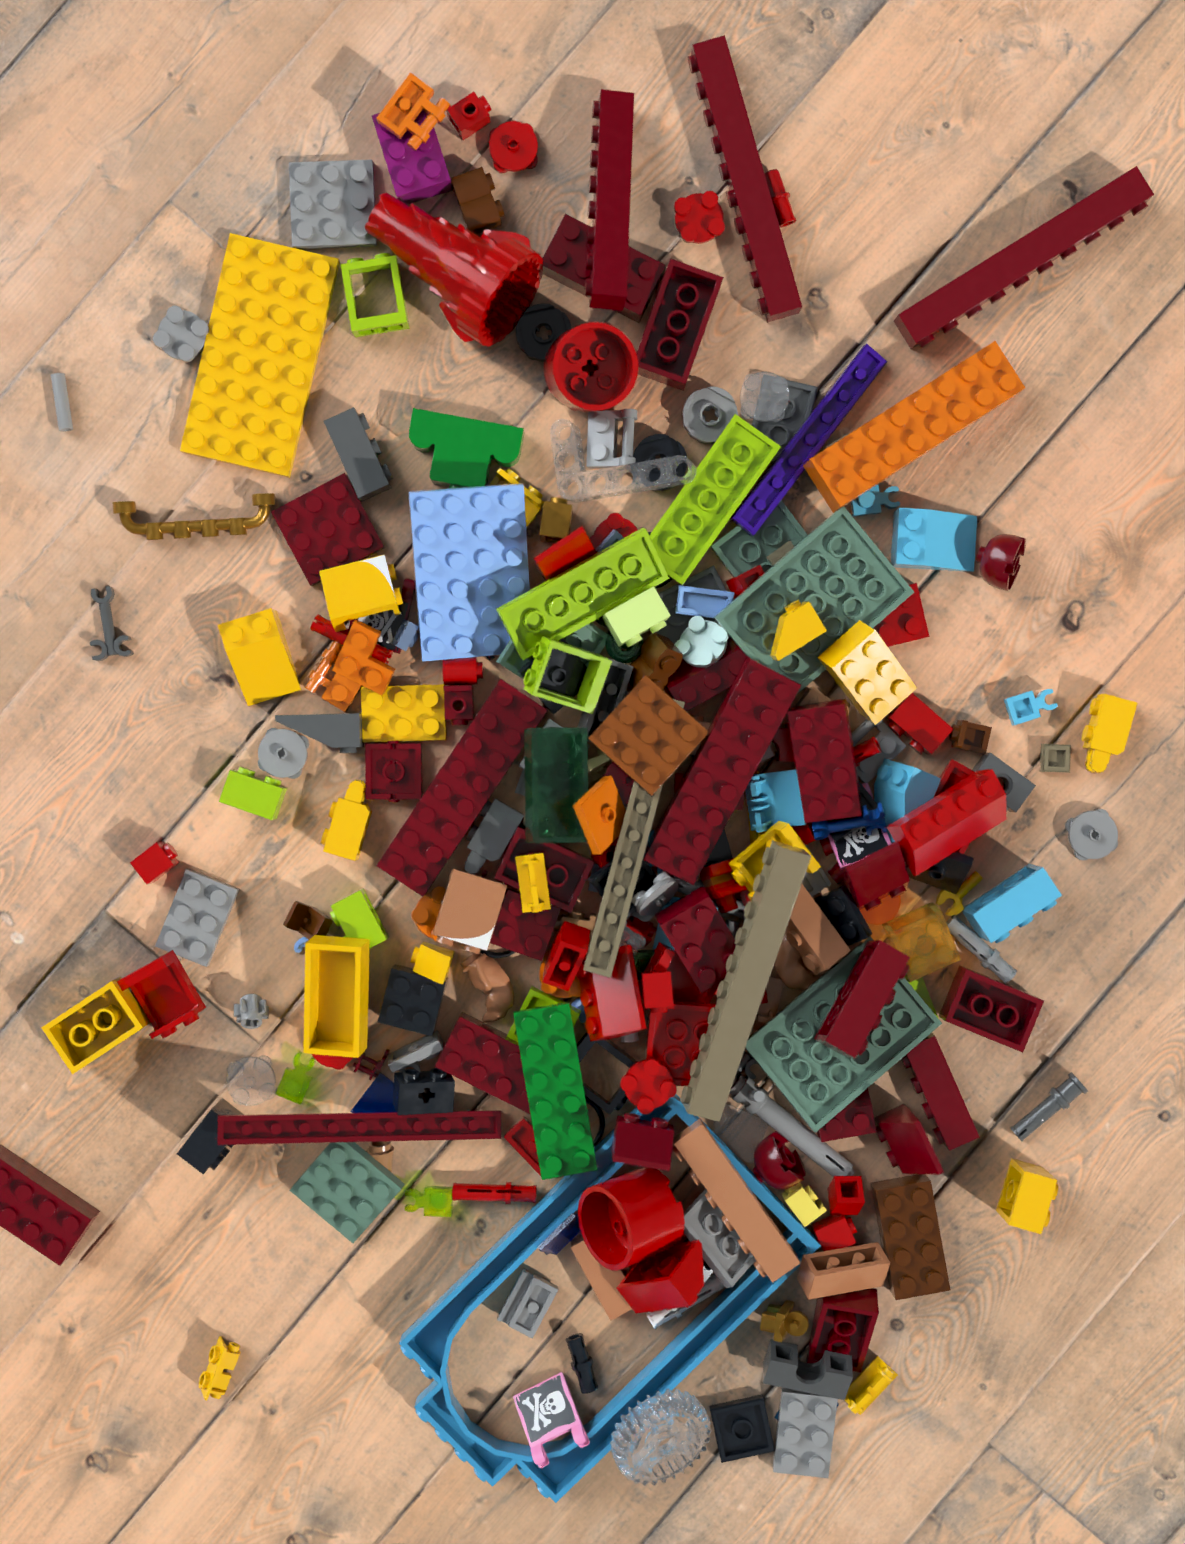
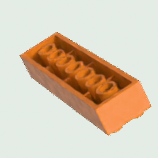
[803,341,1025,513]

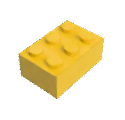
[817,620,917,725]
[41,977,150,1074]

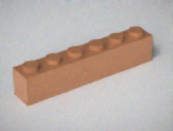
[672,1119,800,1283]

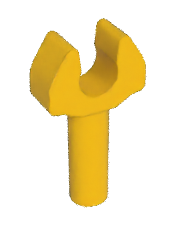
[936,871,983,916]

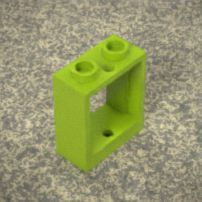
[340,253,410,338]
[524,636,612,714]

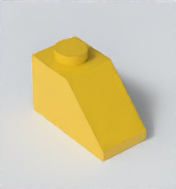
[770,600,827,661]
[410,941,455,984]

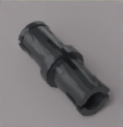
[566,1333,598,1394]

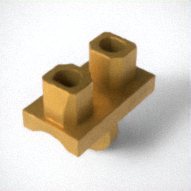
[760,1300,809,1343]

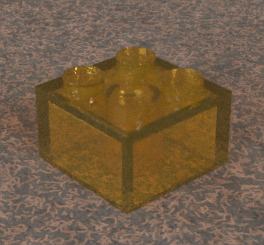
[882,902,961,982]

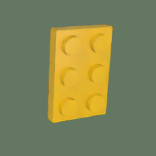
[361,684,447,742]

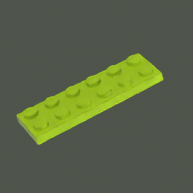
[649,414,781,586]
[496,528,669,660]

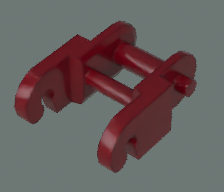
[353,1039,390,1081]

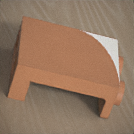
[432,869,507,954]

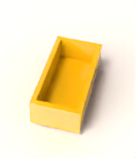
[303,935,370,1058]

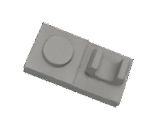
[388,1030,443,1073]

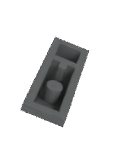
[275,713,364,753]

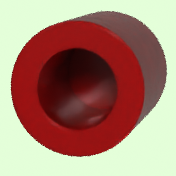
[443,657,483,685]

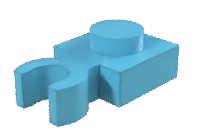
[851,484,900,517]
[1004,689,1058,726]

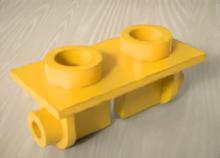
[515,853,551,913]
[199,1336,241,1401]
[845,1356,898,1415]

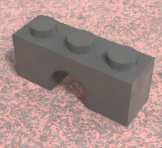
[763,1339,853,1400]

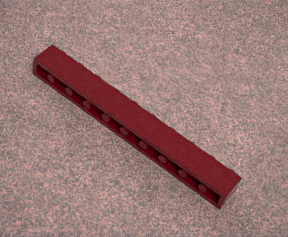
[688,35,802,323]
[894,166,1154,349]

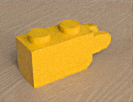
[1082,694,1137,773]
[321,780,372,861]

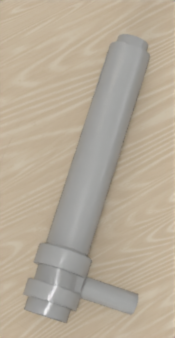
[730,1074,855,1177]

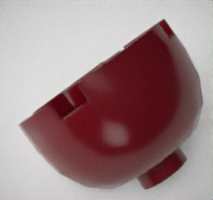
[976,534,1026,591]
[753,1131,806,1189]

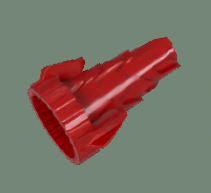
[365,193,543,347]

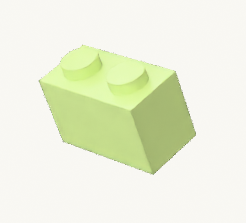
[602,586,671,647]

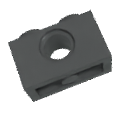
[972,753,1036,813]

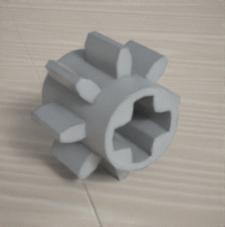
[234,994,269,1029]

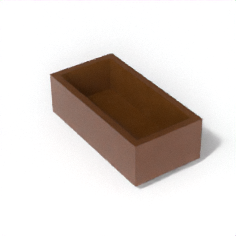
[871,1174,951,1300]

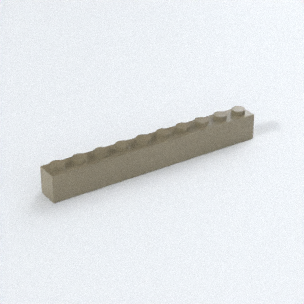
[681,840,811,1122]

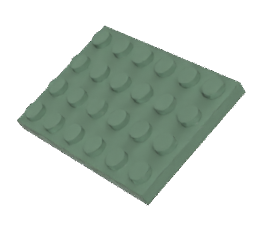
[714,506,914,694]
[745,937,942,1133]

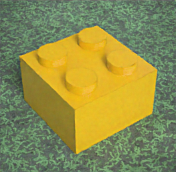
[996,1158,1058,1235]

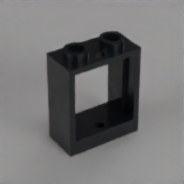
[576,1031,638,1114]

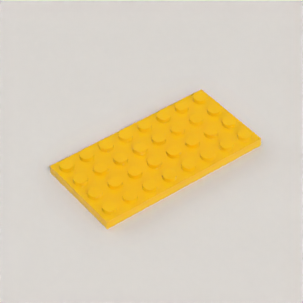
[180,233,340,478]

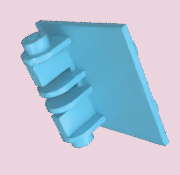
[745,769,806,832]

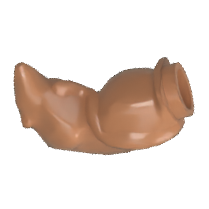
[774,934,820,991]
[460,953,514,1022]

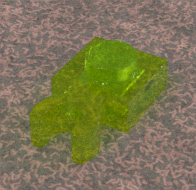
[275,1051,316,1105]
[405,1186,453,1217]

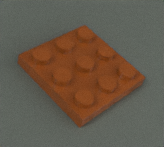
[588,675,709,796]

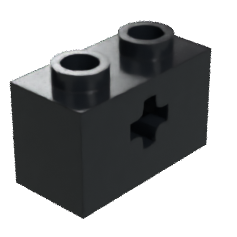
[393,1068,455,1115]

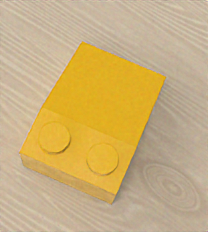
[218,608,302,706]

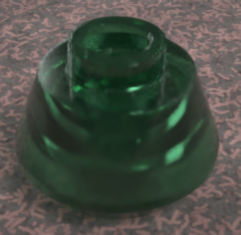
[606,632,644,663]

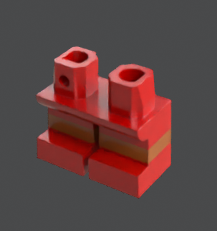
[700,858,751,913]

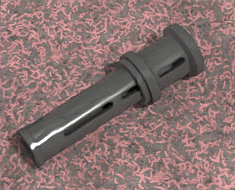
[1010,1072,1088,1142]

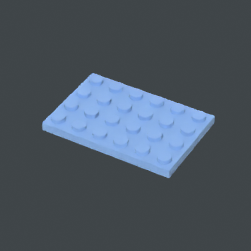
[409,483,530,662]

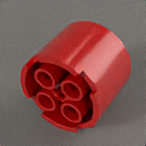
[544,322,638,412]
[578,1167,685,1271]

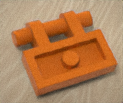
[376,72,450,151]
[305,641,362,713]

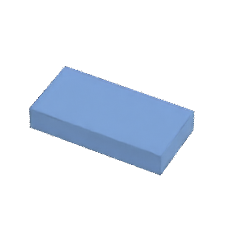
[675,585,734,619]

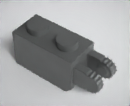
[464,798,525,874]

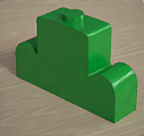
[409,408,525,489]

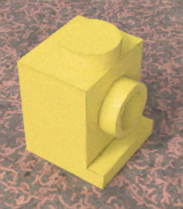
[782,1182,827,1227]

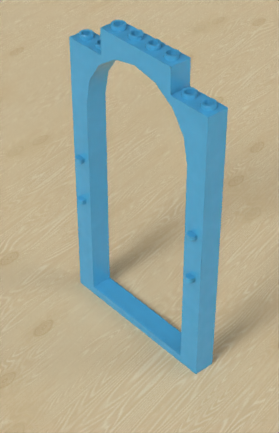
[399,1094,821,1503]

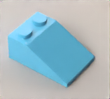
[891,508,977,572]
[874,758,941,843]

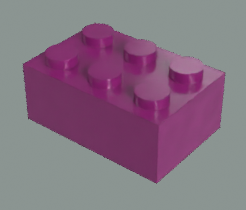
[371,110,453,205]

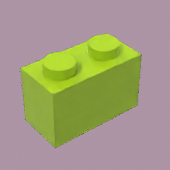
[219,766,287,820]
[330,888,389,949]

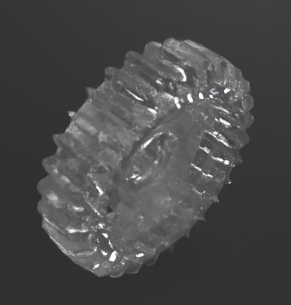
[610,1389,712,1486]

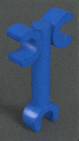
[811,802,887,840]

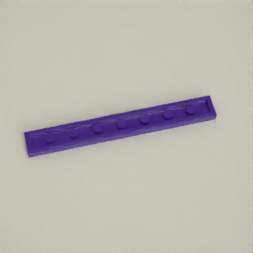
[730,344,888,536]

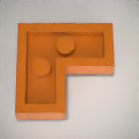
[332,619,396,695]

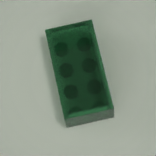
[524,728,588,843]

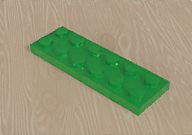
[513,1002,597,1180]

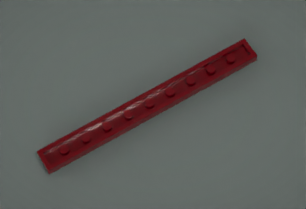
[217,1110,501,1145]

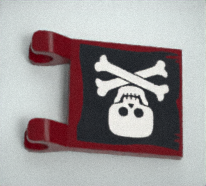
[348,579,416,654]

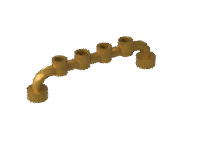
[112,493,275,540]

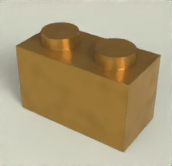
[540,497,573,543]

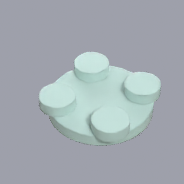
[675,616,729,668]

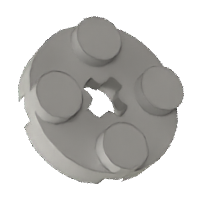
[682,386,738,444]

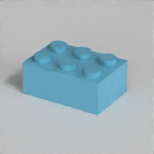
[962,864,1062,943]

